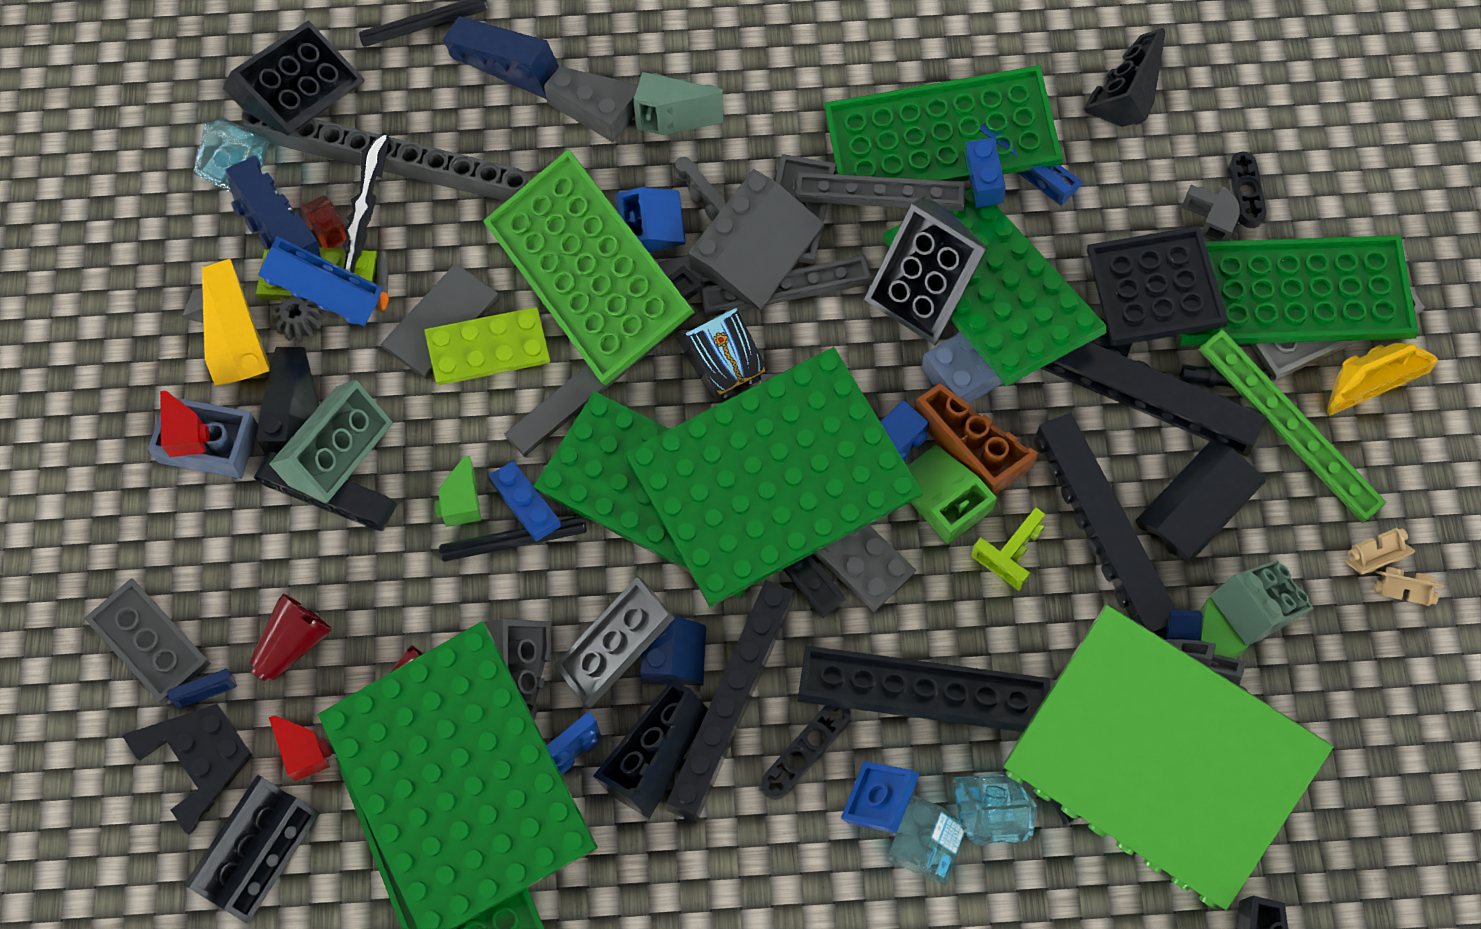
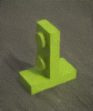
[971,507,1045,591]

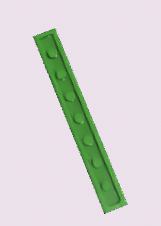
[1199,329,1387,523]

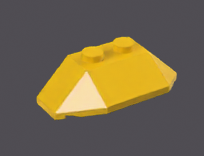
[1326,343,1439,416]

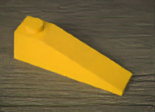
[202,258,271,386]

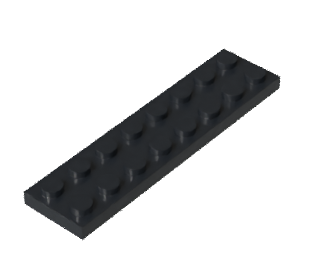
[797,645,1050,732]

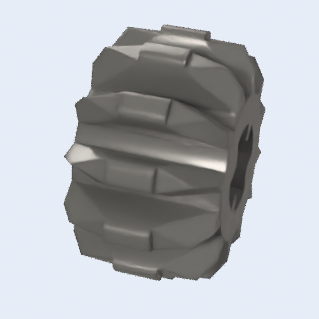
[272,295,322,342]

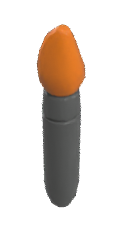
[377,250,389,312]

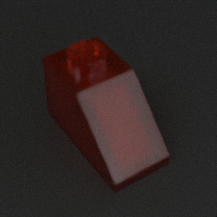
[300,195,347,248]

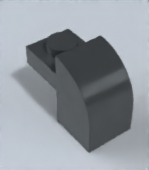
[1182,185,1240,241]

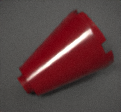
[249,593,332,681]

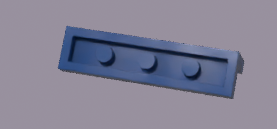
[980,123,1083,206]

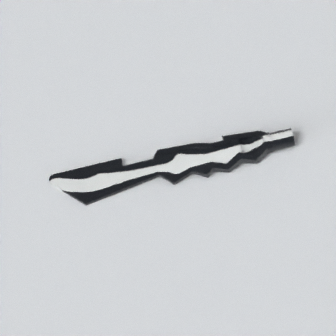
[342,135,390,273]

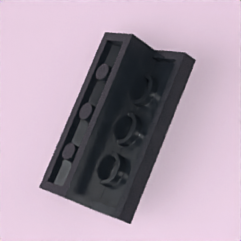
[1135,441,1266,562]
[184,775,320,924]

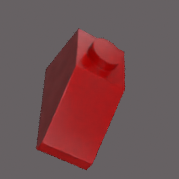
[160,391,210,457]
[269,715,332,781]

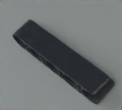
[254,451,397,531]

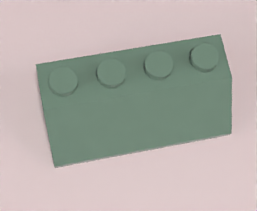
[269,380,393,503]

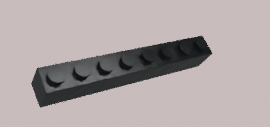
[1040,341,1266,457]
[1034,412,1176,636]
[666,580,794,823]

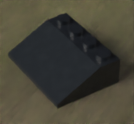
[223,20,365,136]
[864,196,988,345]

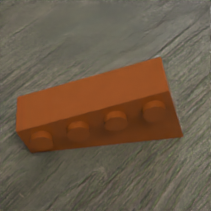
[914,383,1039,495]

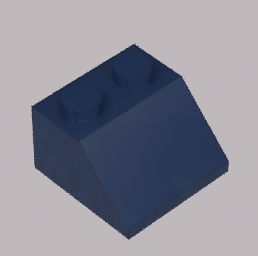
[640,615,706,686]

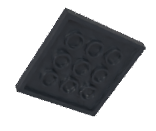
[1087,226,1228,346]

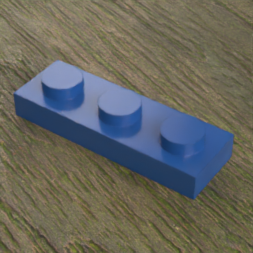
[488,461,561,542]

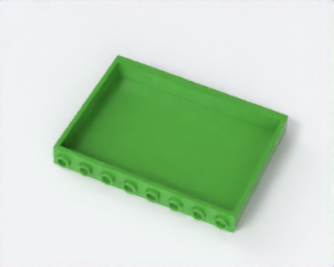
[1003,603,1334,911]

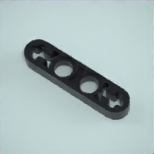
[762,705,851,800]

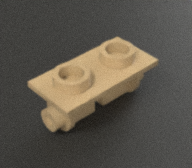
[1345,528,1415,575]
[1374,566,1444,606]

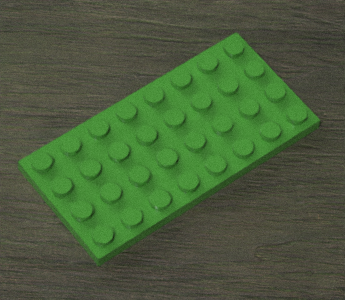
[483,149,695,386]

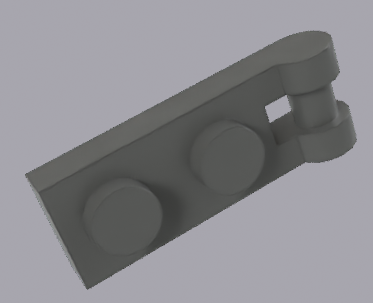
[675,157,726,221]

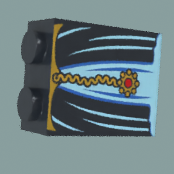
[676,308,768,399]

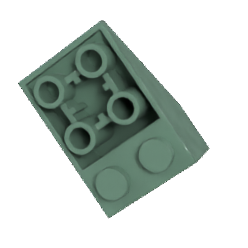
[633,72,724,135]
[1209,560,1314,646]

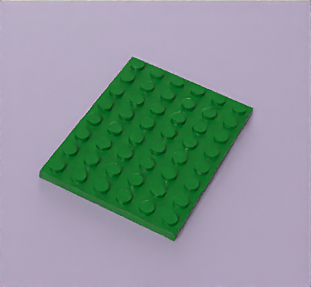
[625,347,923,608]
[318,621,598,929]

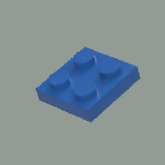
[547,711,601,774]
[841,761,919,834]

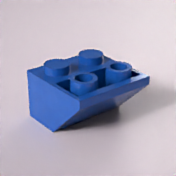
[616,187,686,253]

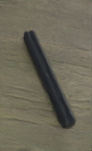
[359,0,488,47]
[439,516,587,562]

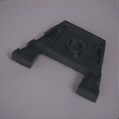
[122,704,253,835]

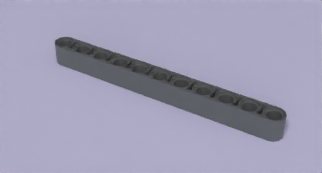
[241,110,528,201]

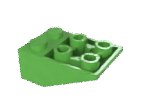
[907,445,997,545]

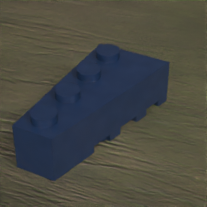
[443,16,559,100]
[225,155,321,257]

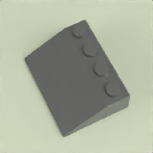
[688,169,824,310]

